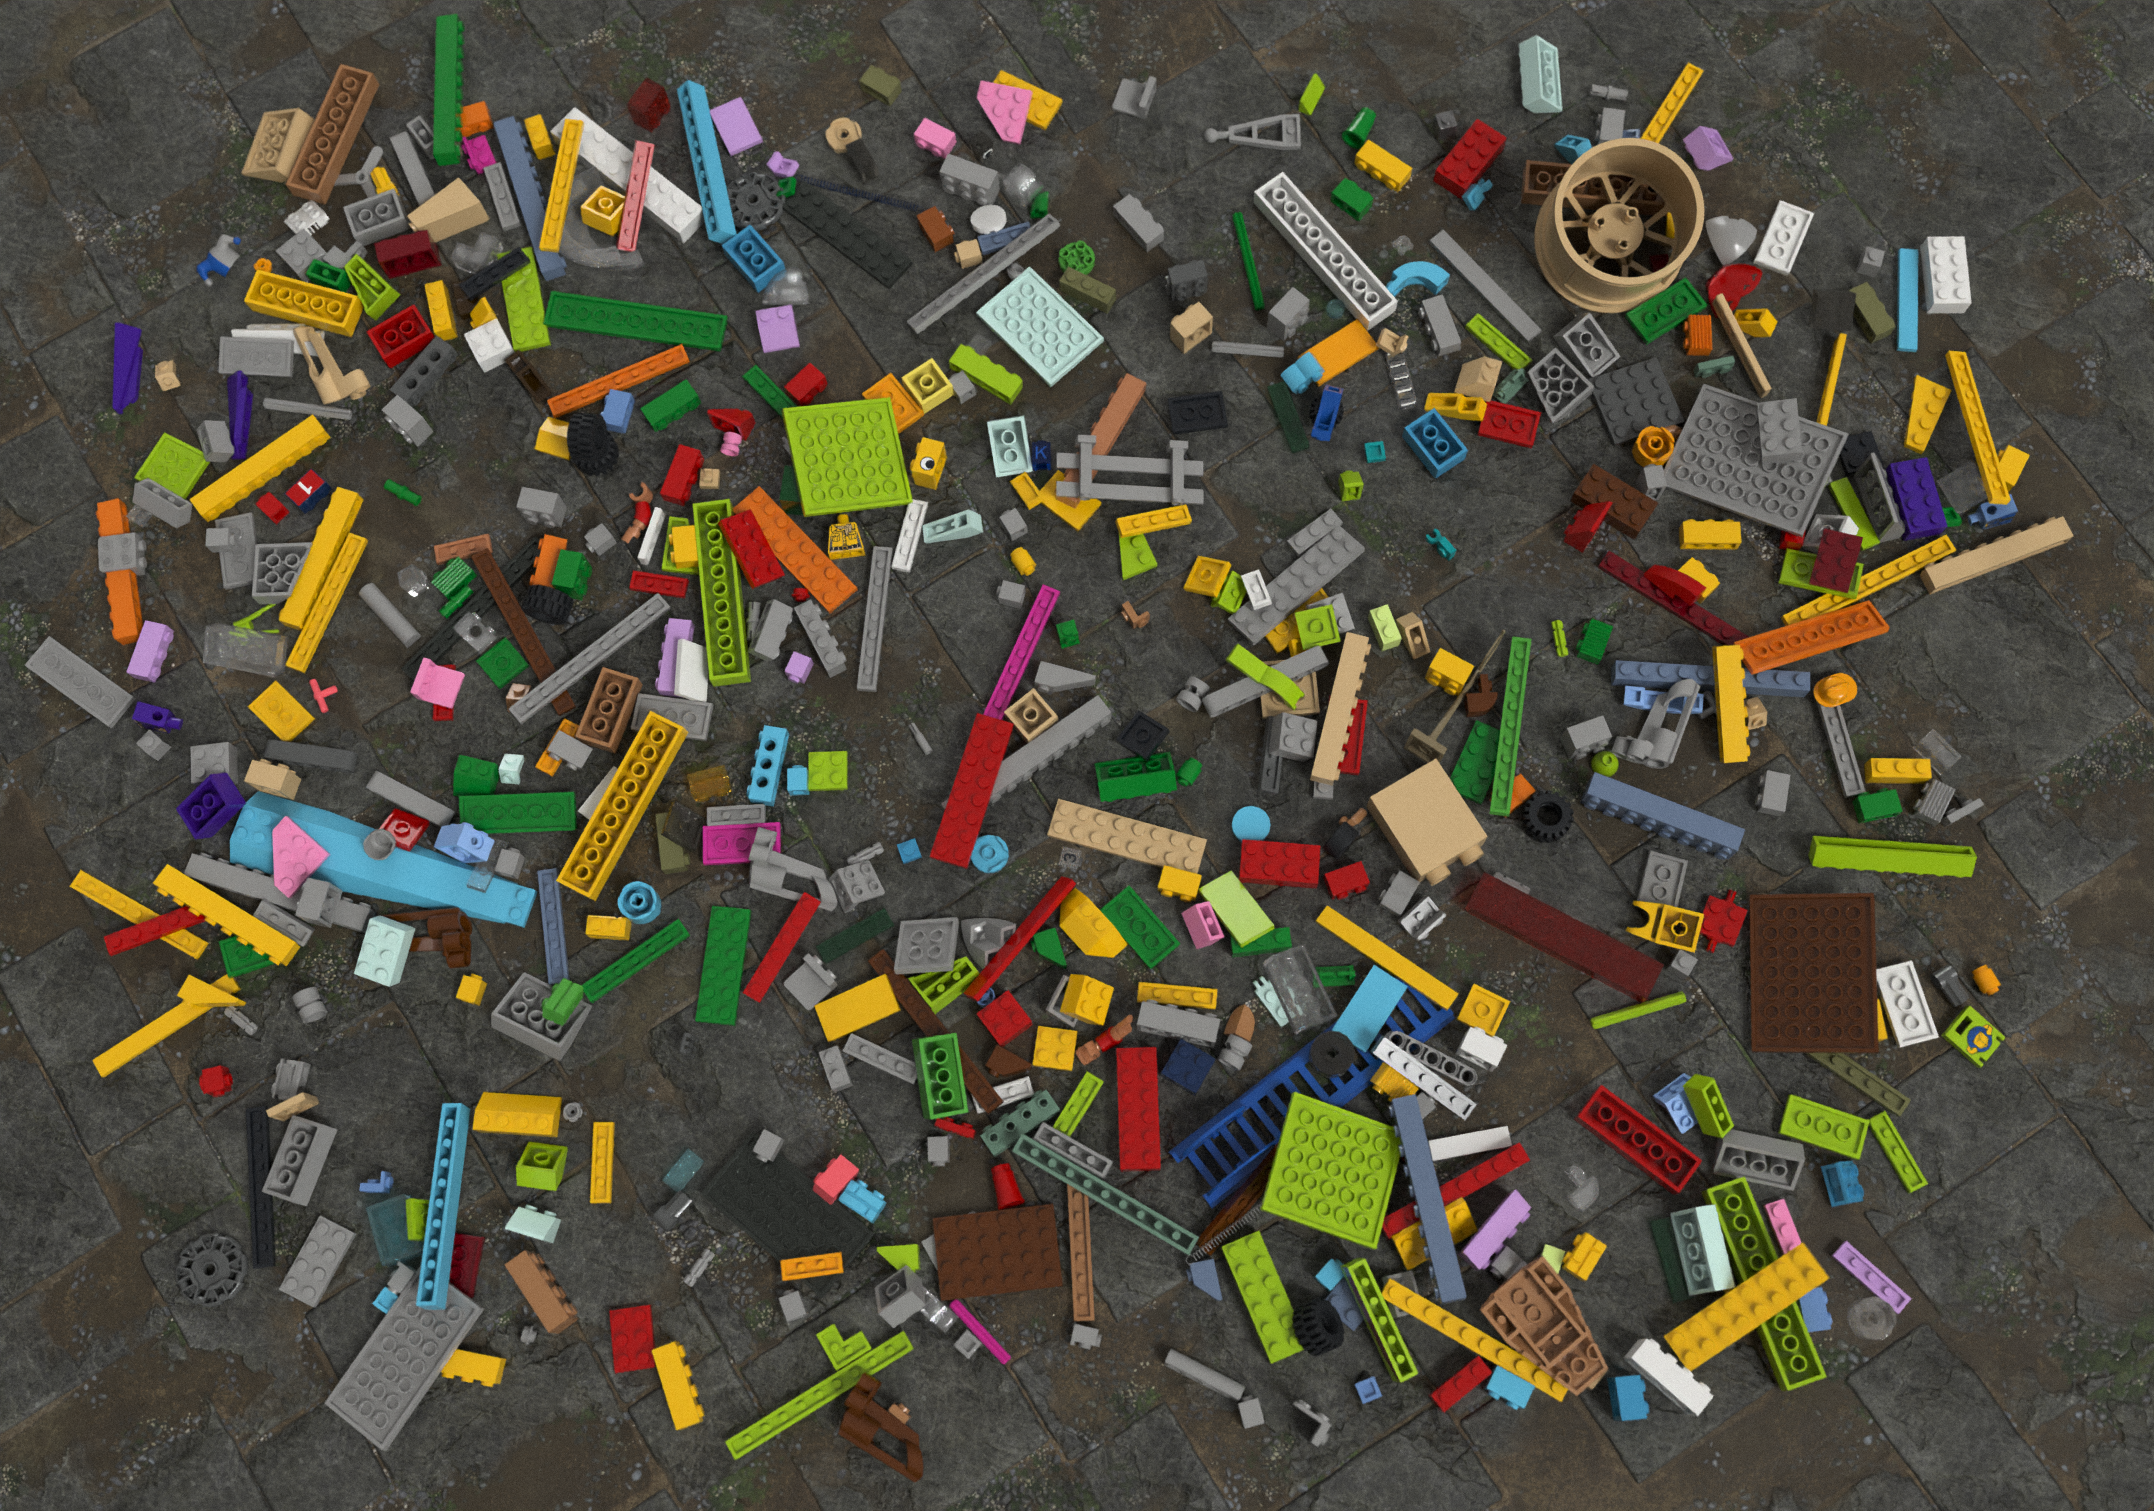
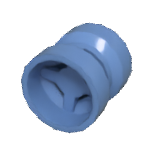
[977,988,996,1008]

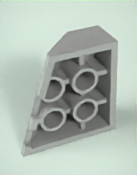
[1528,347,1594,424]
[252,542,313,605]

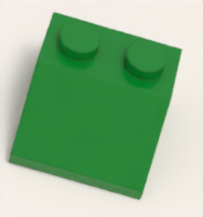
[453,755,500,797]

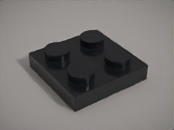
[1839,431,1884,476]
[1116,710,1170,761]

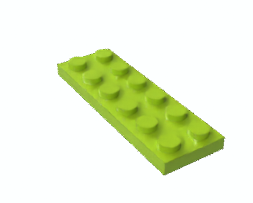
[497,247,551,352]

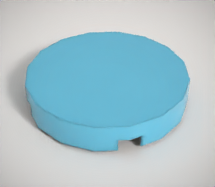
[1232,806,1270,842]
[971,835,1009,873]

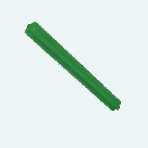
[1232,212,1265,311]

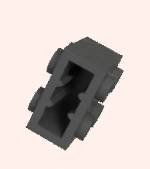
[1165,260,1208,301]

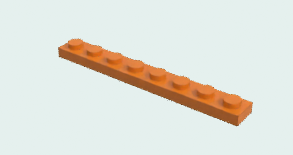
[547,344,690,418]

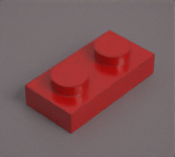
[935,1117,976,1140]

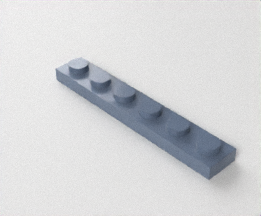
[537,868,570,986]

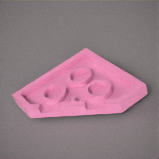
[977,81,1033,145]
[272,816,331,898]

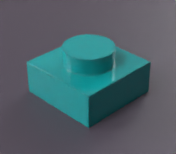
[1364,441,1386,463]

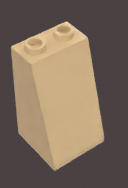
[407,178,489,243]

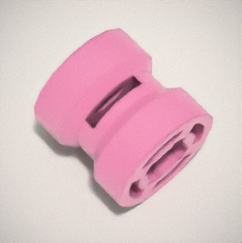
[720,432,742,456]

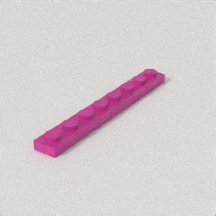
[983,585,1060,720]

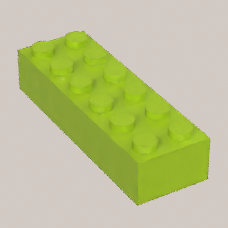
[1221,1231,1304,1364]

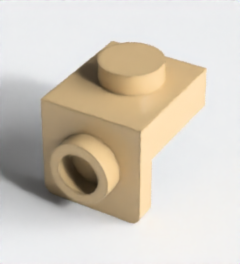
[1376,328,1409,356]
[155,360,180,391]
[1744,697,1767,730]

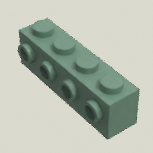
[980,1090,1061,1157]

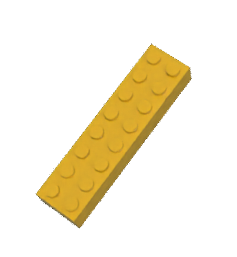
[1664,1242,1830,1372]

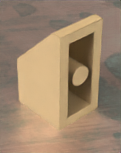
[1396,612,1431,660]

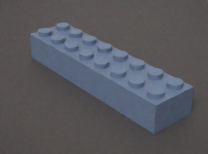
[1580,772,1745,860]

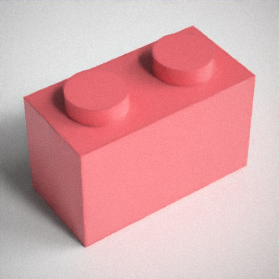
[813,1155,859,1205]

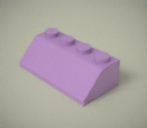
[1458,1190,1531,1271]

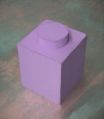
[784,651,814,684]

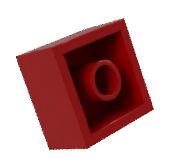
[977,990,1033,1048]

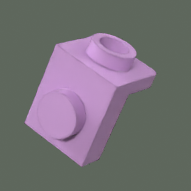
[767,151,799,178]

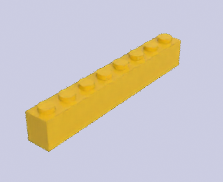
[189,414,331,522]
[279,487,363,631]
[153,864,300,966]

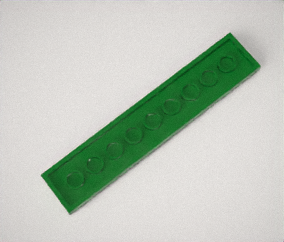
[543,291,728,352]

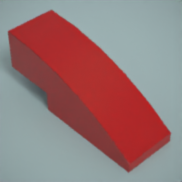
[1643,564,1707,606]

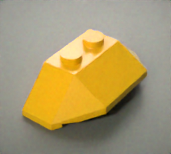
[1059,888,1128,958]

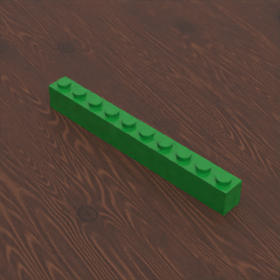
[433,14,465,166]

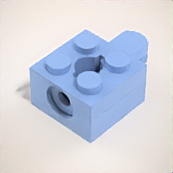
[434,822,495,863]

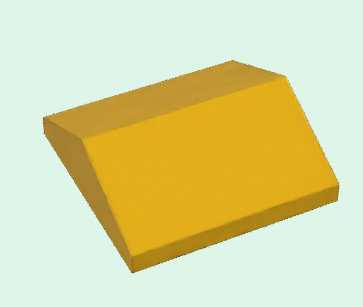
[535,417,571,460]

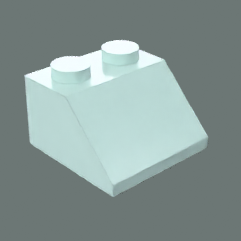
[505,1205,561,1243]

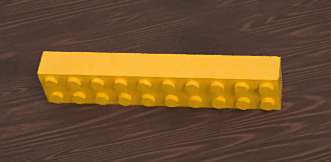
[556,711,688,901]

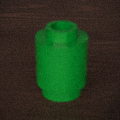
[1176,757,1203,787]

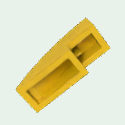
[1424,393,1487,421]

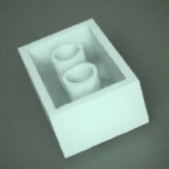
[354,915,415,987]

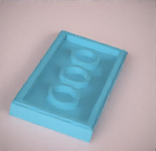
[1331,965,1408,1053]

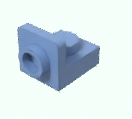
[359,1171,393,1193]

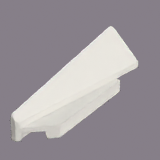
[231,324,325,356]

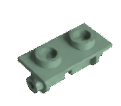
[1492,368,1529,404]

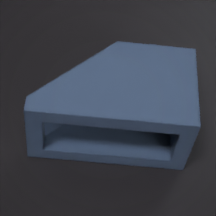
[1186,1259,1222,1301]

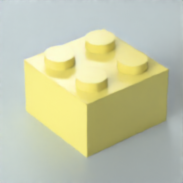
[902,358,954,414]

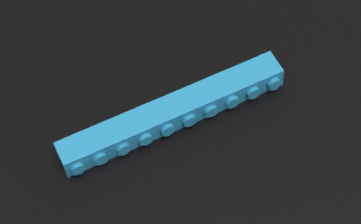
[677,80,736,244]
[416,1103,470,1310]

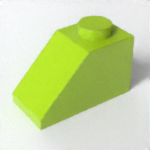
[1338,471,1363,501]
[877,1244,920,1273]

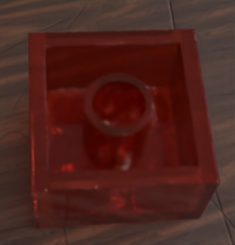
[627,77,671,133]

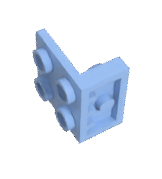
[1653,1073,1698,1134]

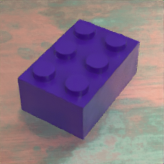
[176,773,246,839]

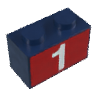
[284,468,332,514]

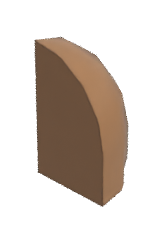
[1224,1004,1255,1041]

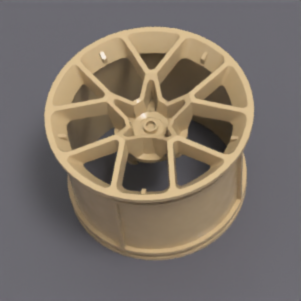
[1534,138,1704,313]

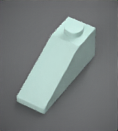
[922,509,983,544]

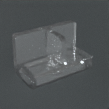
[1913,729,1962,775]

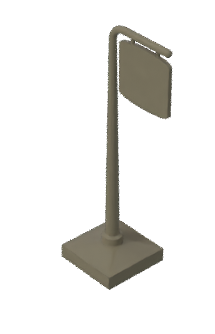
[1404,629,1505,763]

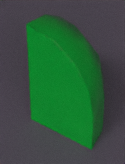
[1030,191,1049,219]

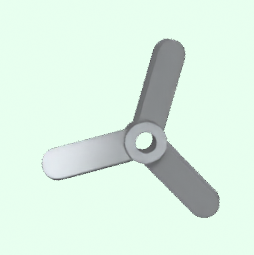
[334,146,383,198]

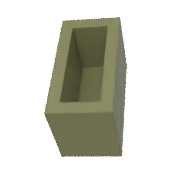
[859,65,902,107]

